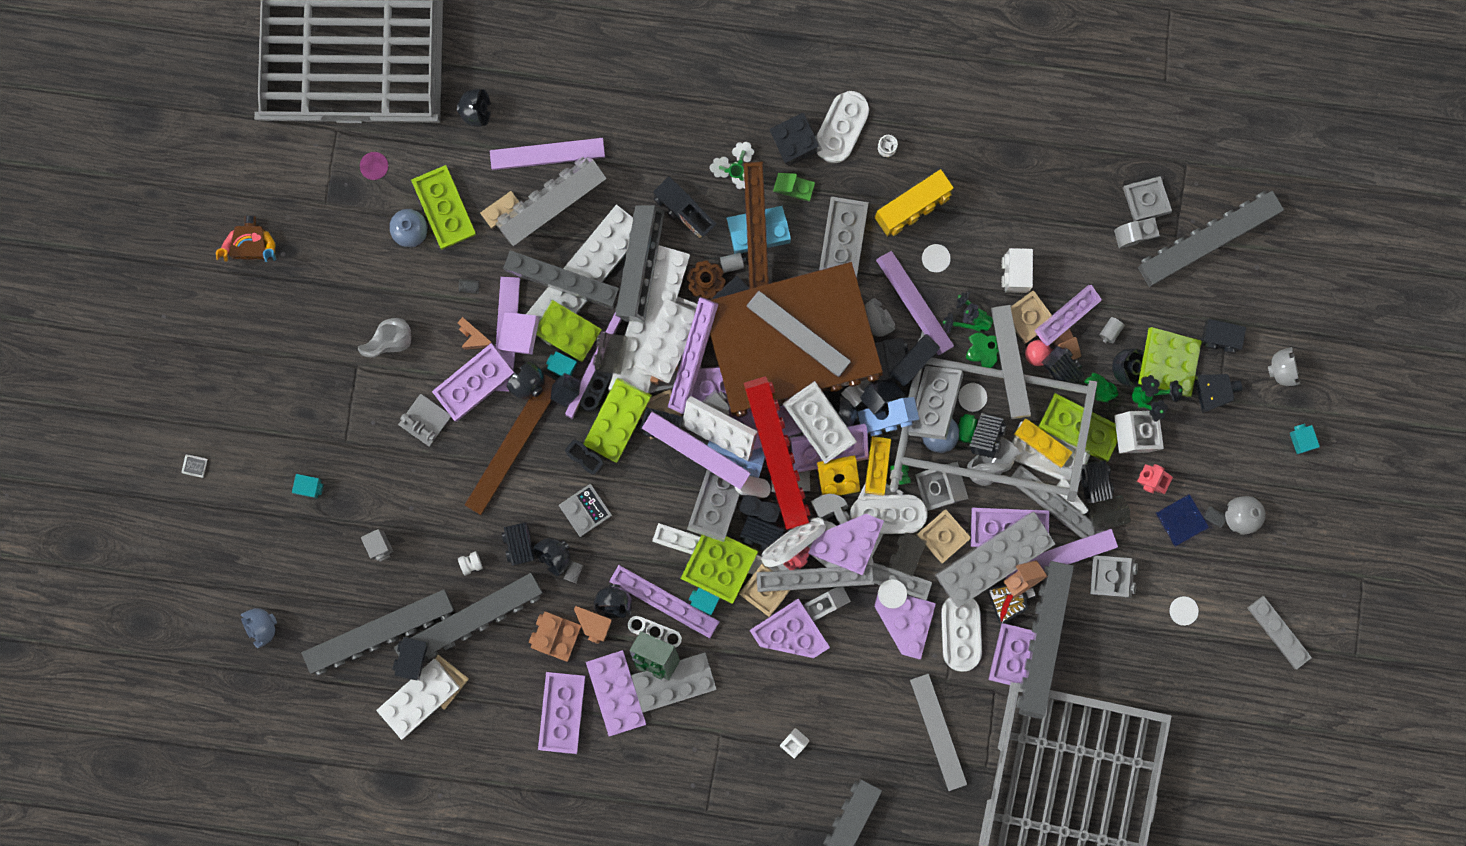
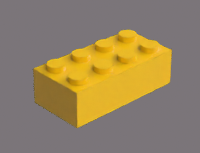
[875,169,954,237]

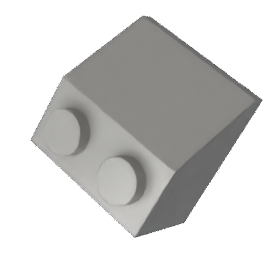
[915,462,969,511]

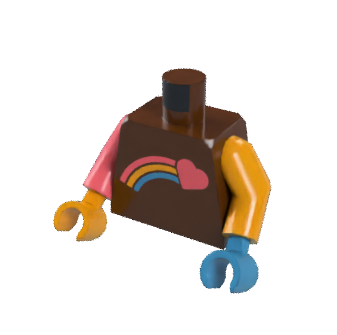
[216,216,276,262]

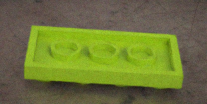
[411,165,476,250]
[584,378,652,463]
[1038,393,1118,463]

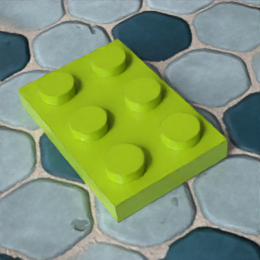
[536,300,602,362]

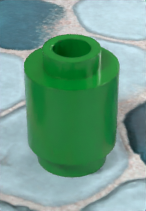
[958,414,978,443]

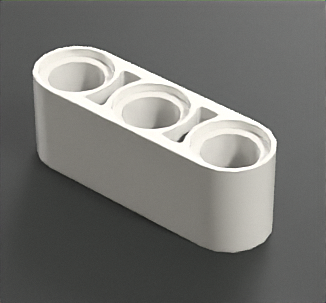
[628,616,682,647]

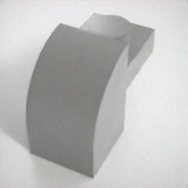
[1114,217,1160,249]
[811,494,851,525]

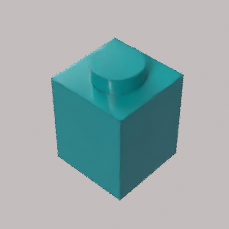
[546,352,577,377]
[1290,424,1320,454]
[292,474,323,499]
[689,588,719,615]

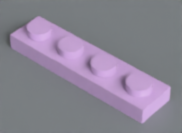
[1034,285,1102,346]

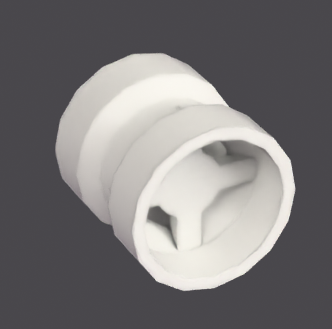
[878,135,898,157]
[458,551,483,576]

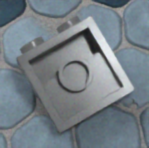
[1090,555,1138,598]

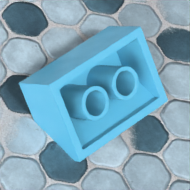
[727,206,791,254]

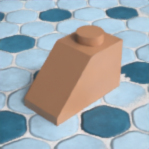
[574,606,612,644]

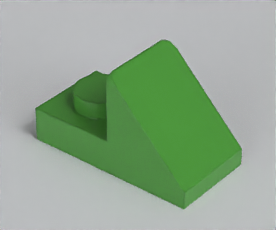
[773,173,815,202]

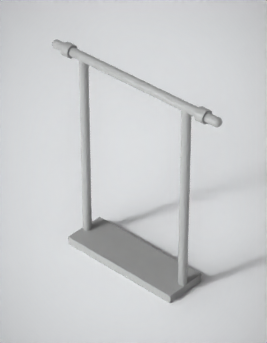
[890,331,1097,502]

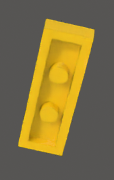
[1014,419,1073,468]
[865,436,891,496]

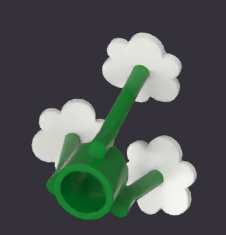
[710,142,754,189]

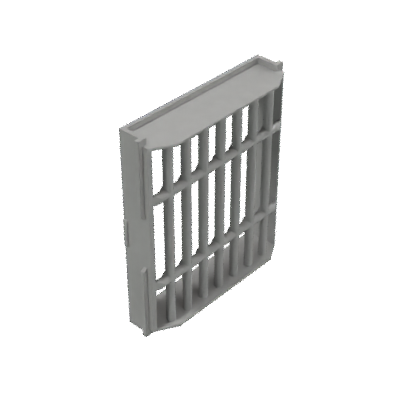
[254,0,443,123]
[978,682,1172,846]

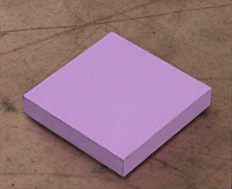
[497,312,540,354]

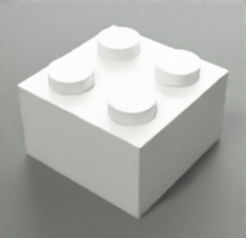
[1002,249,1033,293]
[1114,411,1164,453]

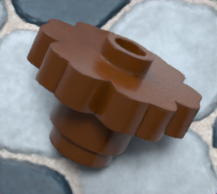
[687,261,725,299]

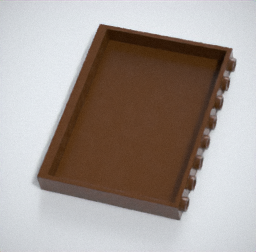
[710,262,883,417]

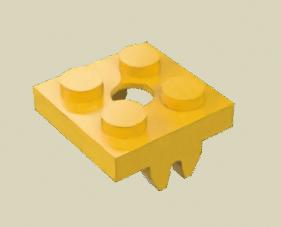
[817,455,860,495]

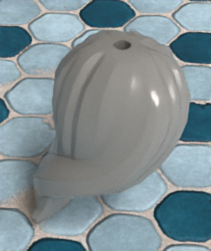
[358,318,411,358]
[967,437,1021,486]

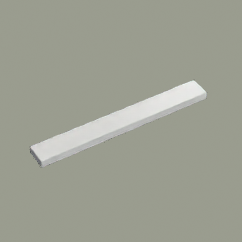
[652,523,801,574]

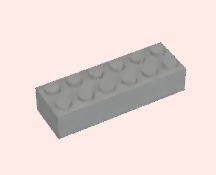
[495,157,606,246]
[935,511,1055,608]

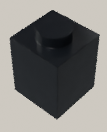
[550,373,581,407]

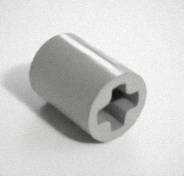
[720,253,746,273]
[1100,317,1125,343]

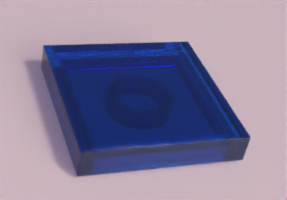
[1155,494,1209,547]

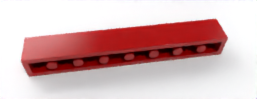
[744,376,810,529]

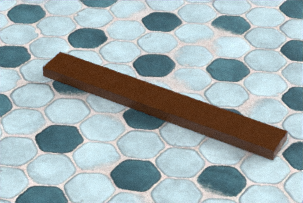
[744,162,769,289]
[465,374,556,515]

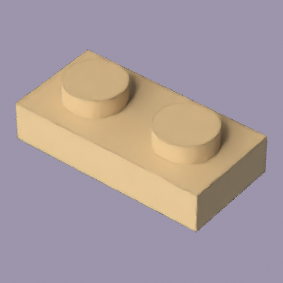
[480,191,519,229]

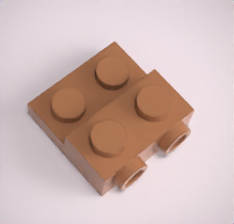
[529,612,581,662]

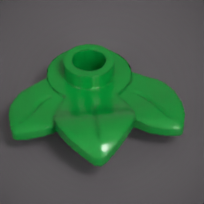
[966,333,999,368]
[1085,373,1118,402]

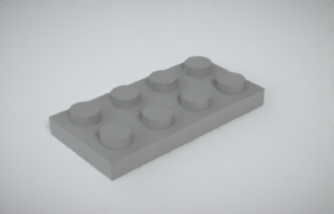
[819,197,869,277]
[908,366,963,440]
[687,469,739,542]
[631,653,717,713]

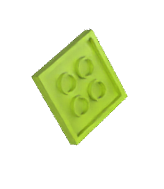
[1138,327,1202,397]
[680,535,758,604]

